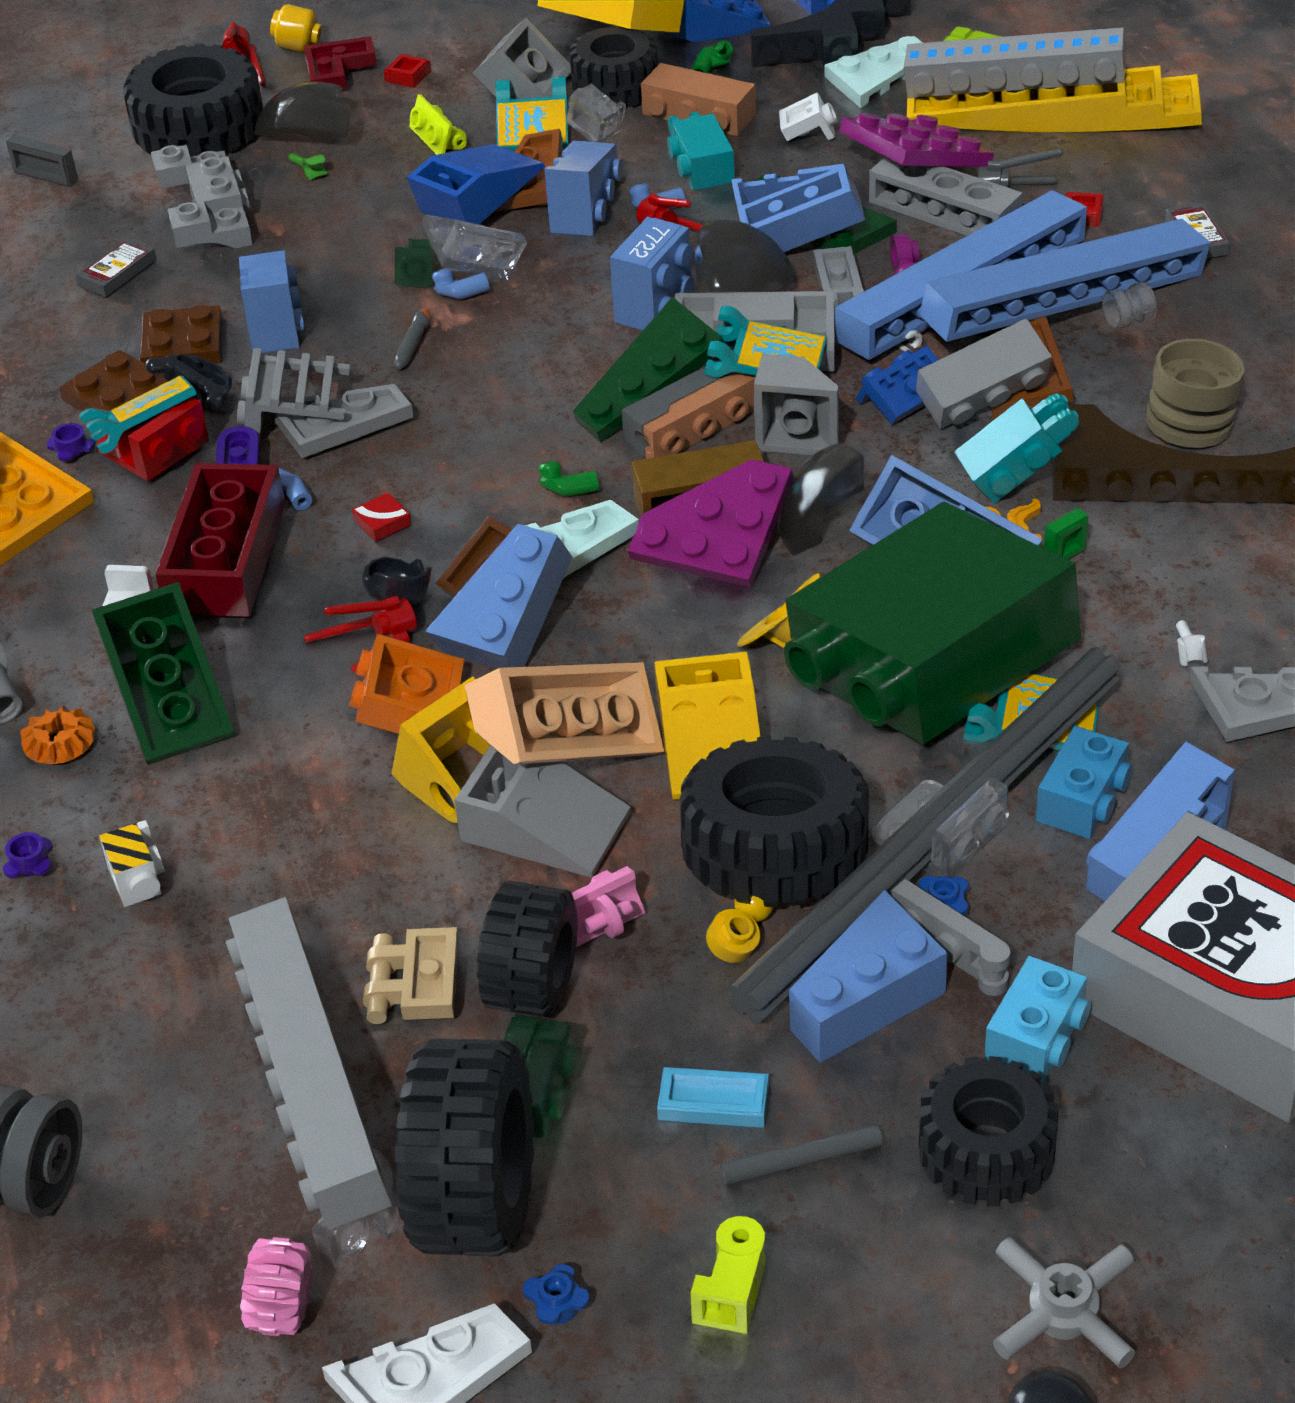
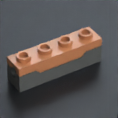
[622,359,756,459]

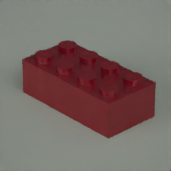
[155,463,285,617]

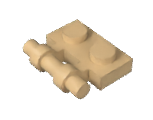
[363,927,459,1024]

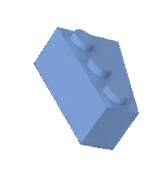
[544,141,623,236]
[239,250,305,353]
[425,524,572,669]
[1086,741,1235,901]

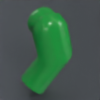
[691,40,734,73]
[538,461,599,497]

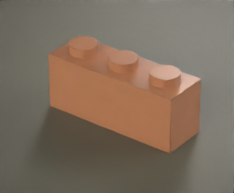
[641,63,756,136]

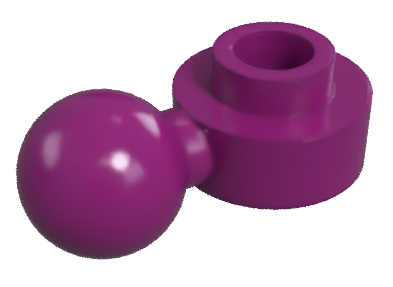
[889,233,919,275]

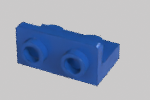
[855,345,939,425]

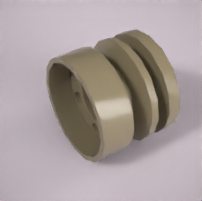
[1145,338,1245,448]

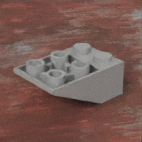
[454,745,631,878]

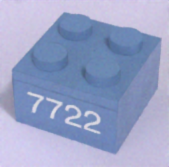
[610,217,694,330]

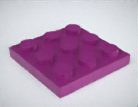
[839,113,994,167]

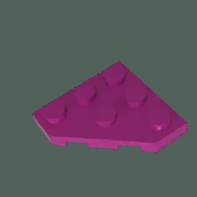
[628,459,794,588]

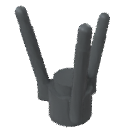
[978,149,1064,206]

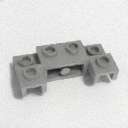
[151,145,253,249]
[675,291,834,372]

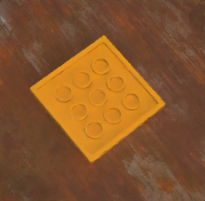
[0,432,94,566]

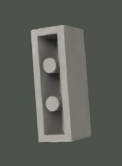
[916,318,1052,429]

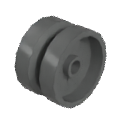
[0,1084,82,1218]

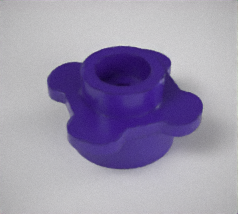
[46,423,95,461]
[2,832,53,878]

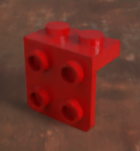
[96,397,209,481]

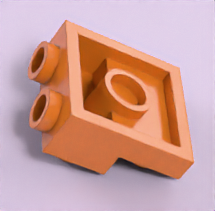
[349,634,464,734]

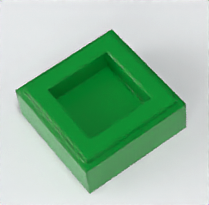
[1044,508,1088,559]

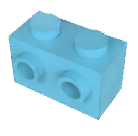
[984,956,1091,1084]

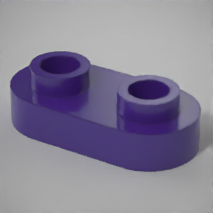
[216,426,261,465]

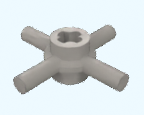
[993,1237,1135,1368]

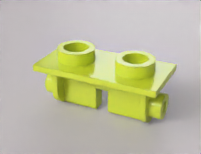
[409,94,467,155]

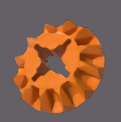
[20,705,95,764]

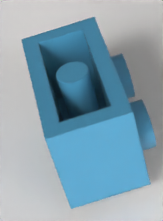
[1036,725,1133,839]

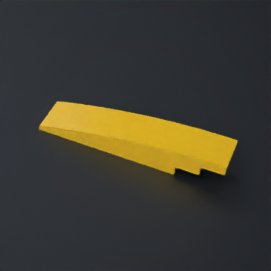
[907,65,1202,132]

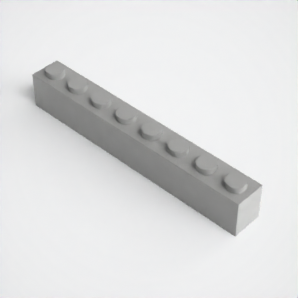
[226,897,392,1231]

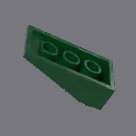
[92,582,235,765]

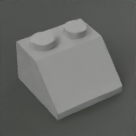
[473,18,571,99]
[754,354,839,458]

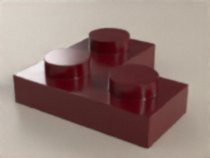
[304,36,377,93]

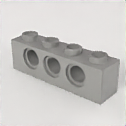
[869,157,1023,236]

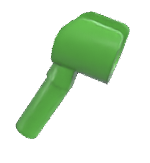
[289,153,328,180]

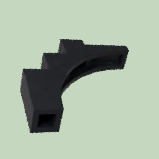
[750,0,911,67]

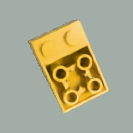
[654,652,760,800]

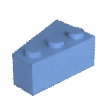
[731,164,866,262]
[789,890,947,1063]

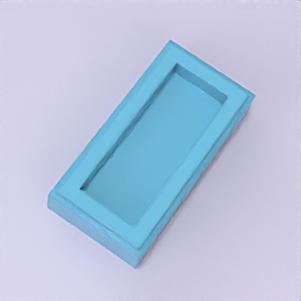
[657,1067,769,1128]

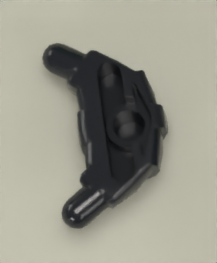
[145,354,232,412]

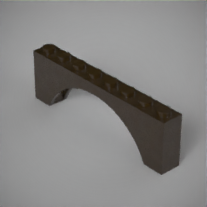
[1051,404,1295,504]

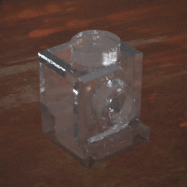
[566,84,626,143]

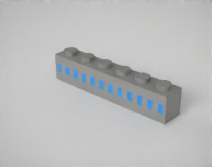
[904,27,1126,98]

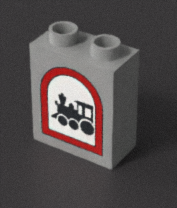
[1072,811,1295,1123]

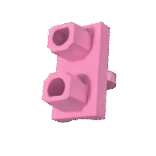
[572,866,645,947]

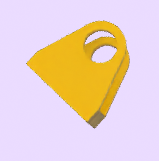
[391,676,490,823]

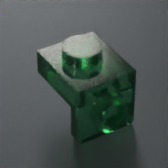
[394,238,443,287]

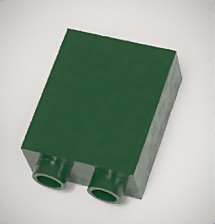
[784,501,1081,745]

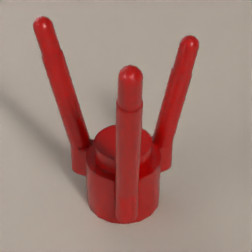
[222,22,266,86]
[636,193,730,242]
[304,596,417,673]

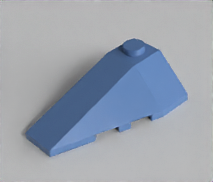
[849,455,1043,546]

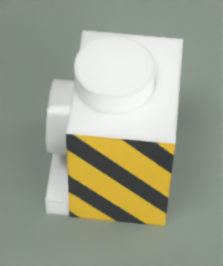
[99,820,165,907]

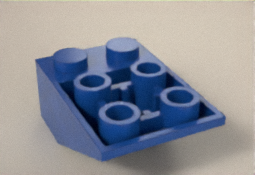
[664,0,771,42]
[407,144,545,232]

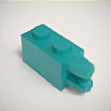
[667,111,735,190]
[954,393,1080,504]

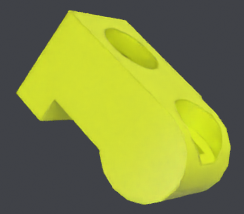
[690,1216,765,1334]

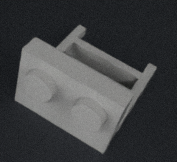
[237,348,350,443]

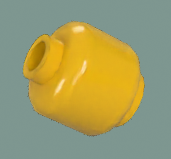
[270,4,322,53]

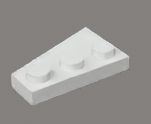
[322,1303,532,1403]

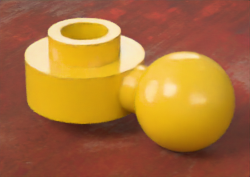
[706,896,773,963]

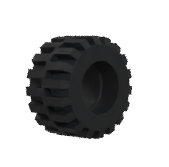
[569,27,658,109]
[477,880,578,1018]
[918,1056,1059,1207]

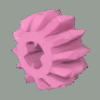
[240,1237,313,1336]

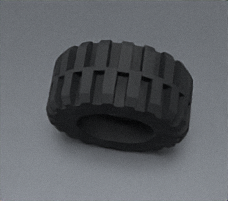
[123,44,264,157]
[680,736,869,907]
[395,1039,534,1257]

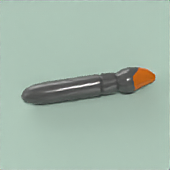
[393,308,430,370]

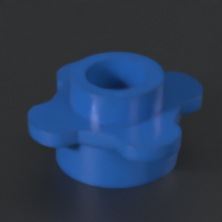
[919,875,968,915]
[523,1264,589,1324]

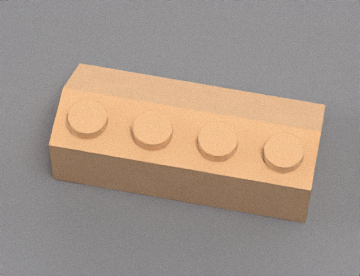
[465,662,664,764]

